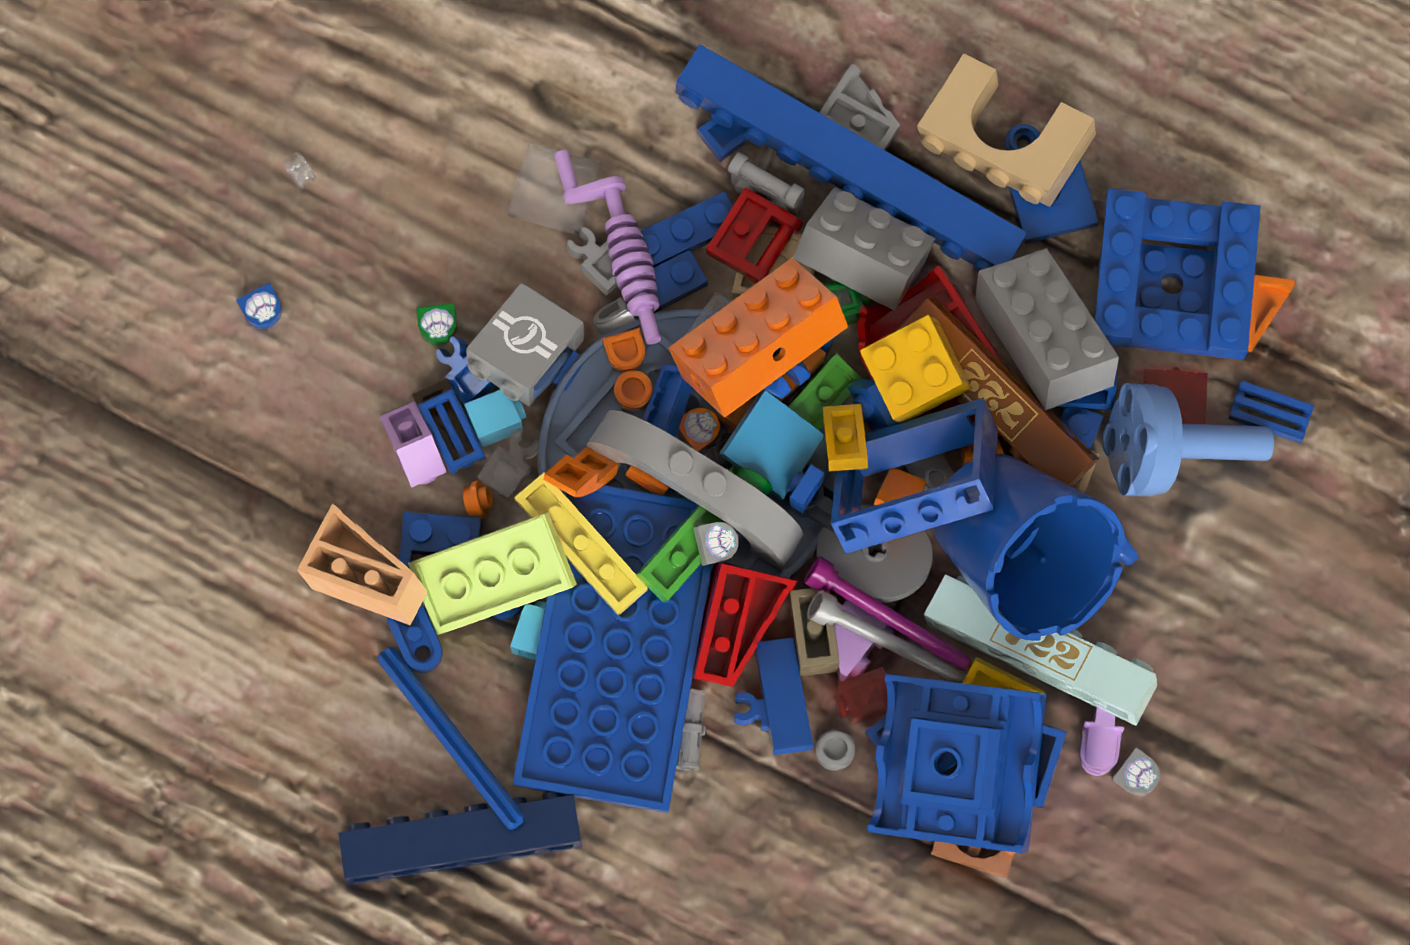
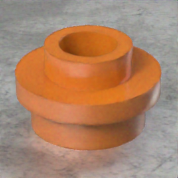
[463,480,494,519]

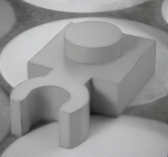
[566,227,618,296]

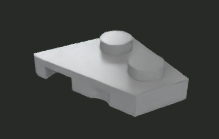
[819,64,900,151]

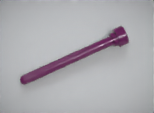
[804,556,972,670]

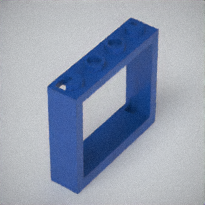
[831,397,998,553]

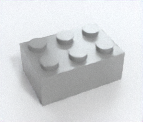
[793,187,935,311]

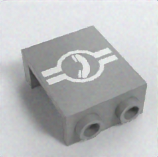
[466,283,584,407]

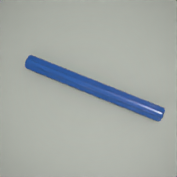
[377,647,525,830]

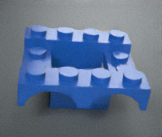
[1094,188,1261,360]
[867,674,1047,853]

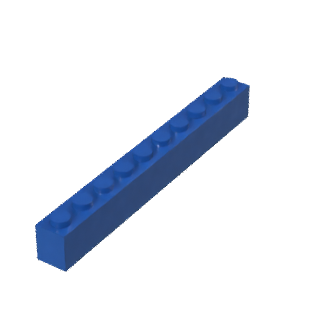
[675,44,1027,273]

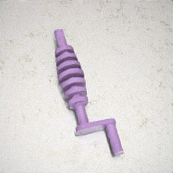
[554,150,661,344]

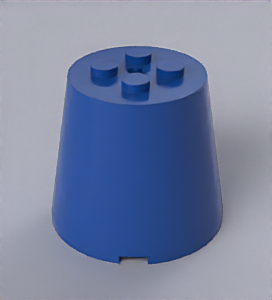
[933,454,1126,641]

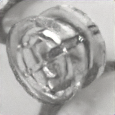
[282,151,317,189]

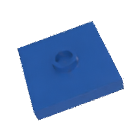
[1008,160,1099,244]

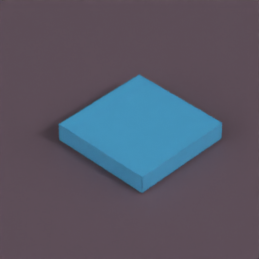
[719,390,825,499]

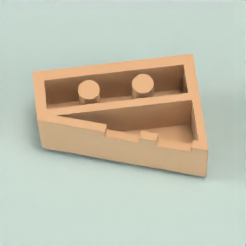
[297,503,427,625]

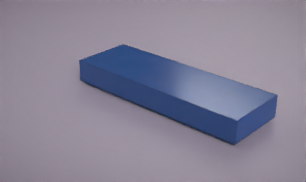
[755,637,813,755]

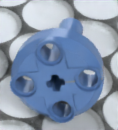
[1103,383,1274,497]

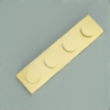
[514,472,648,616]

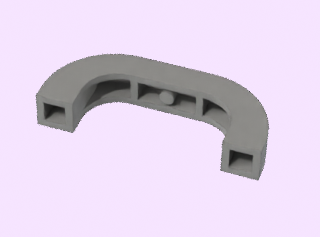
[586,410,804,571]

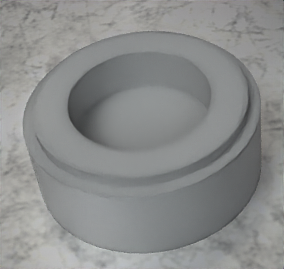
[815,730,855,771]

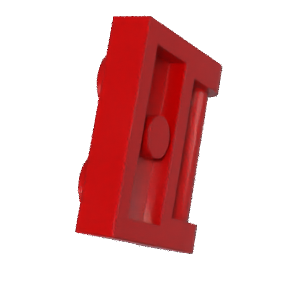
[706,187,803,284]

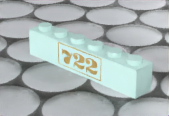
[924,574,1157,726]

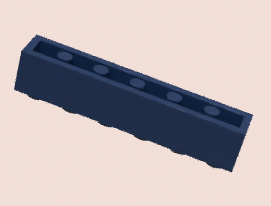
[338,792,582,885]

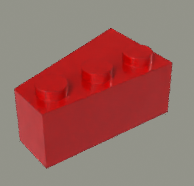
[692,562,797,687]

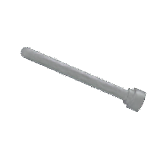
[807,590,968,683]

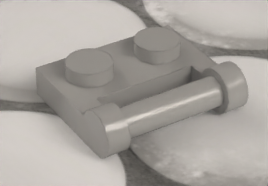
[728,152,805,217]

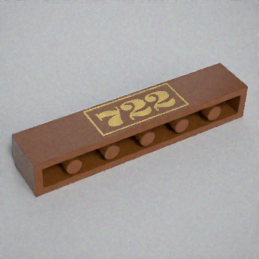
[897,298,1099,487]

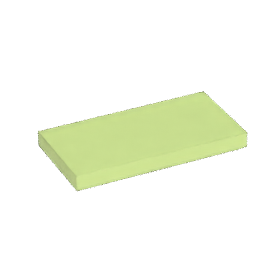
[408,512,577,635]

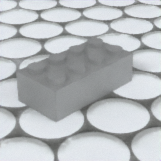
[975,248,1119,410]

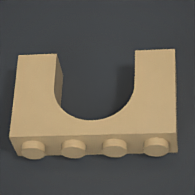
[917,54,1096,207]

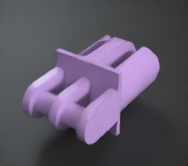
[1080,707,1124,776]

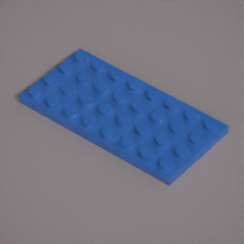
[513,485,712,813]

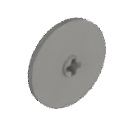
[816,504,933,603]

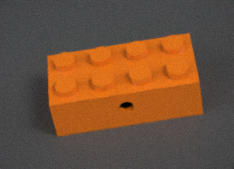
[668,258,848,418]

